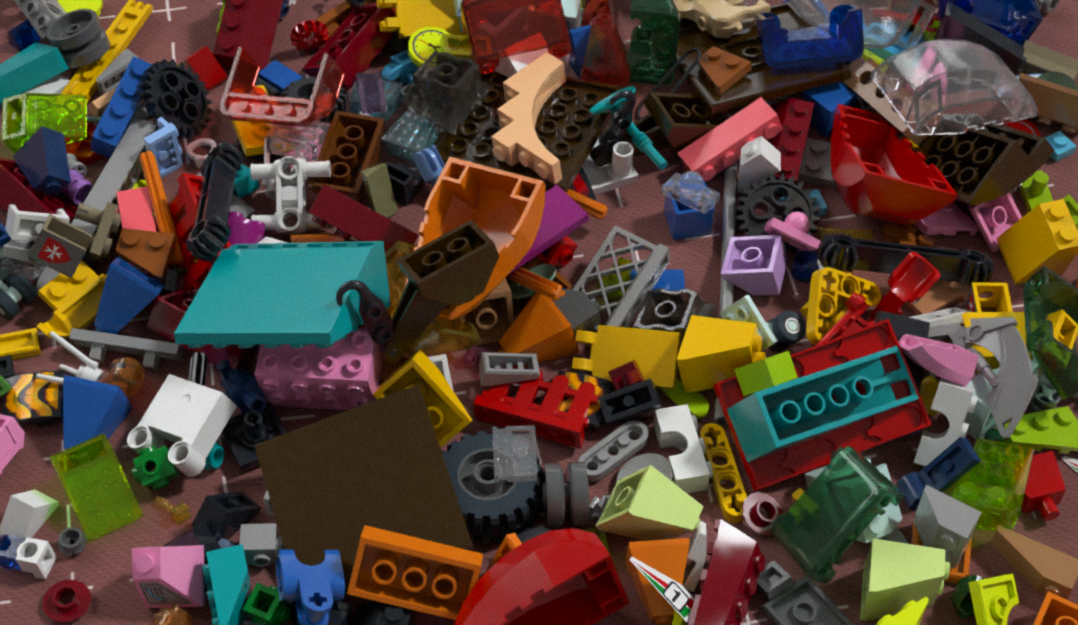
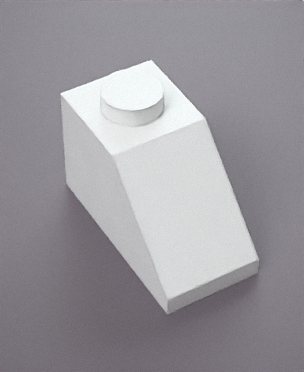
[738,136,781,194]

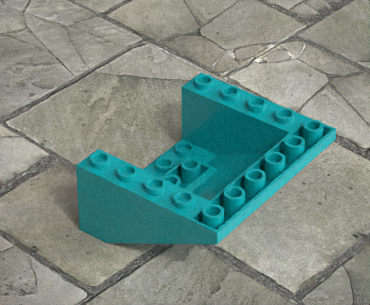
[174,241,391,348]

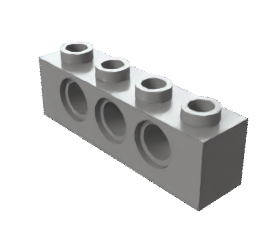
[14,0,66,41]

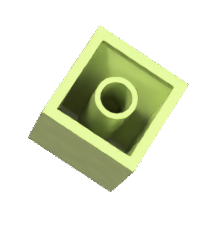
[596,465,704,541]
[860,538,950,621]

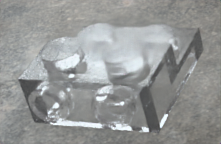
[266,115,330,161]

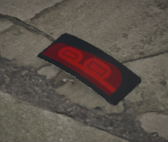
[570,168,596,200]

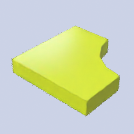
[968,573,1019,625]

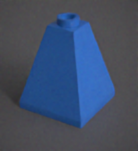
[94,257,165,334]
[63,375,133,462]

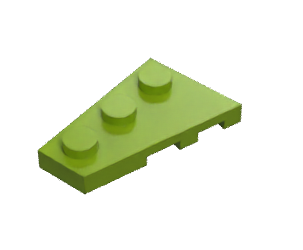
[995,406,1078,454]

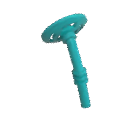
[590,86,668,170]

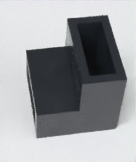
[386,162,425,206]

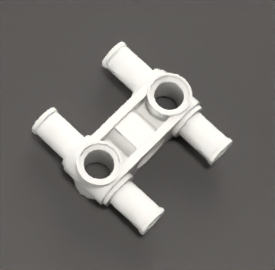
[250,156,332,235]

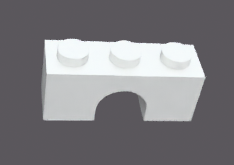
[914,378,978,466]
[653,404,713,493]

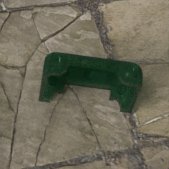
[625,0,681,85]
[772,446,906,584]

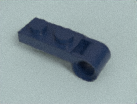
[896,437,981,511]

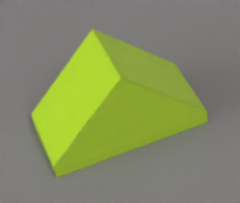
[734,351,798,396]

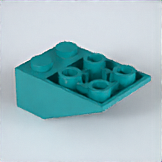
[202,544,252,625]

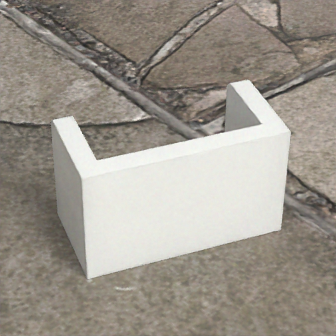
[5,204,70,241]

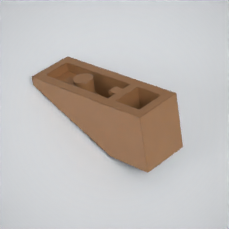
[990,525,1078,600]

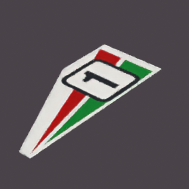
[630,557,694,622]

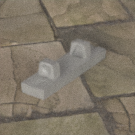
[69,328,185,371]

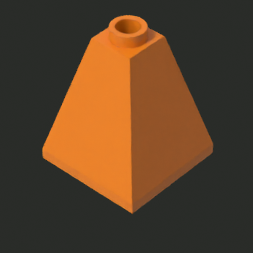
[497,292,580,366]
[625,538,690,625]

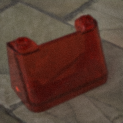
[460,0,572,74]
[580,0,631,86]

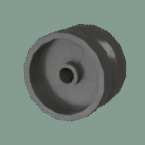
[46,9,111,68]
[542,462,589,528]

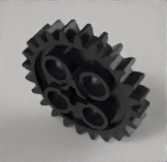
[139,59,213,139]
[735,174,821,254]

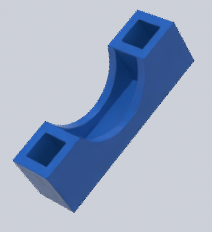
[90,56,153,159]

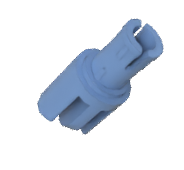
[412,145,445,187]

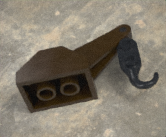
[590,90,726,167]
[336,220,499,363]

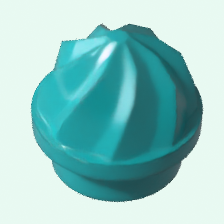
[204,442,225,470]

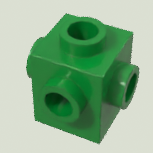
[132,445,181,491]
[243,583,291,625]

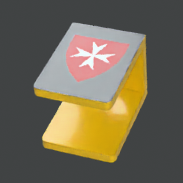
[965,282,1013,312]

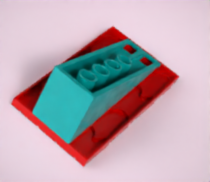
[713,319,932,492]

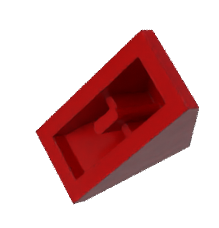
[184,46,228,91]

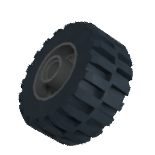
[442,431,544,545]

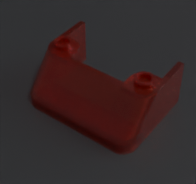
[220,47,344,127]

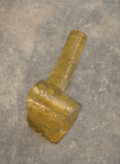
[154,496,192,524]

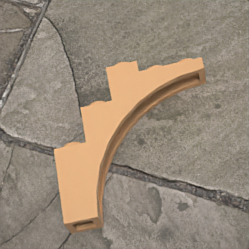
[492,52,566,184]

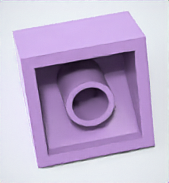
[721,235,788,296]

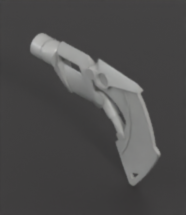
[928,317,1039,439]

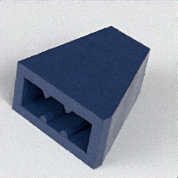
[13,126,71,196]

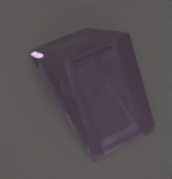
[354,72,387,114]

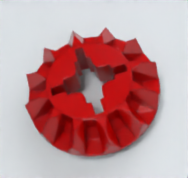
[290,20,329,52]

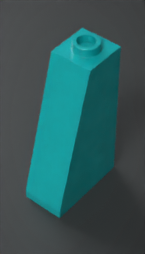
[0,43,69,104]

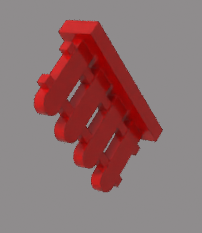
[168,173,231,290]
[473,365,599,449]

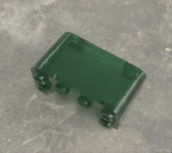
[1023,266,1078,399]

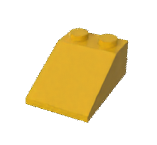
[373,350,472,447]

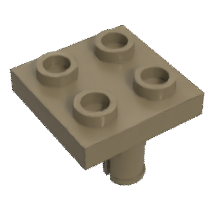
[74,202,122,265]

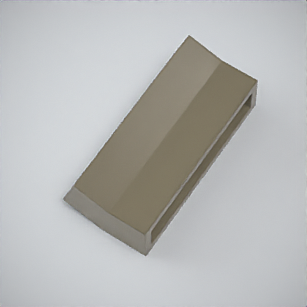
[1022,40,1078,81]

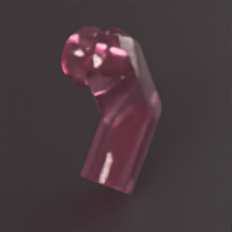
[462,346,499,365]

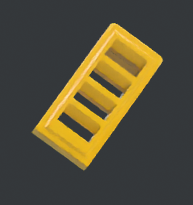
[1043,309,1078,369]

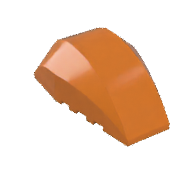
[403,157,546,320]

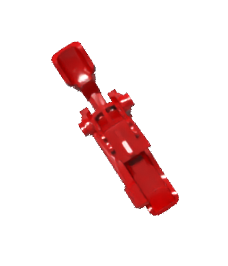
[815,251,941,346]

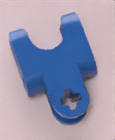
[275,549,345,625]

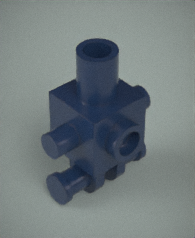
[216,359,266,415]

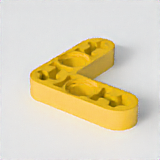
[806,267,881,346]

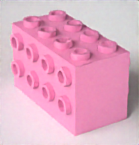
[255,327,385,410]

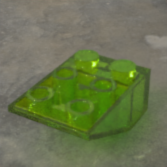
[1,93,87,154]
[49,433,144,541]
[951,438,1034,531]

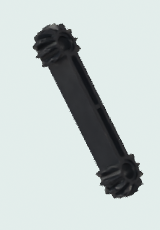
[186,142,243,261]
[818,233,994,286]

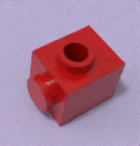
[537,235,578,267]

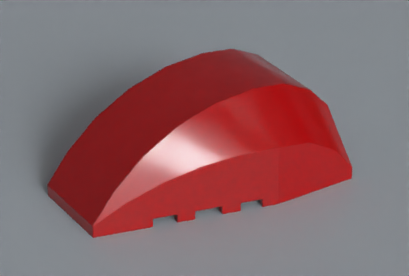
[830,104,957,226]
[454,528,630,625]

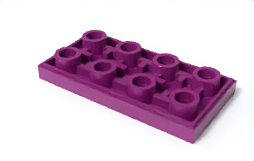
[508,185,589,275]

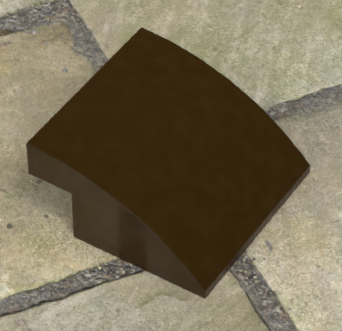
[918,116,1055,206]

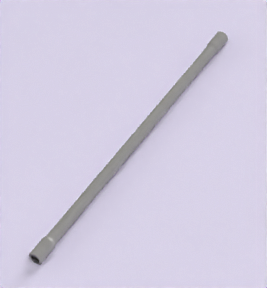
[714,161,737,427]

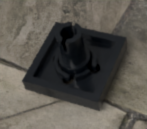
[221,402,287,472]

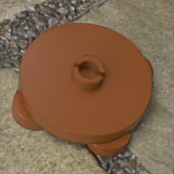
[882,223,934,247]

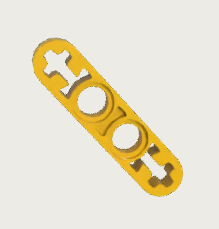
[699,423,747,523]

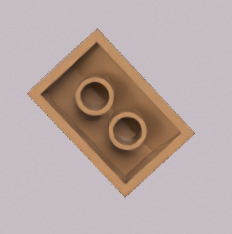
[1009,73,1078,134]

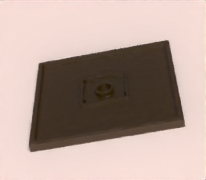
[657,2,851,114]
[254,384,474,595]

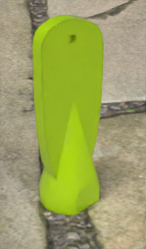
[658,379,709,419]

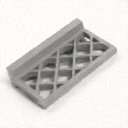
[573,226,671,332]

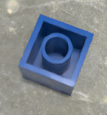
[802,82,857,138]
[664,180,714,240]

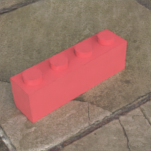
[677,97,783,182]
[116,187,169,285]

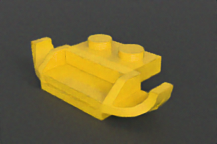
[37,260,107,339]

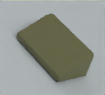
[361,163,398,218]

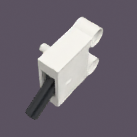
[127,352,237,477]

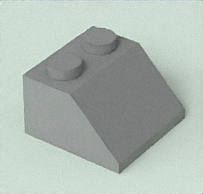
[913,485,982,569]

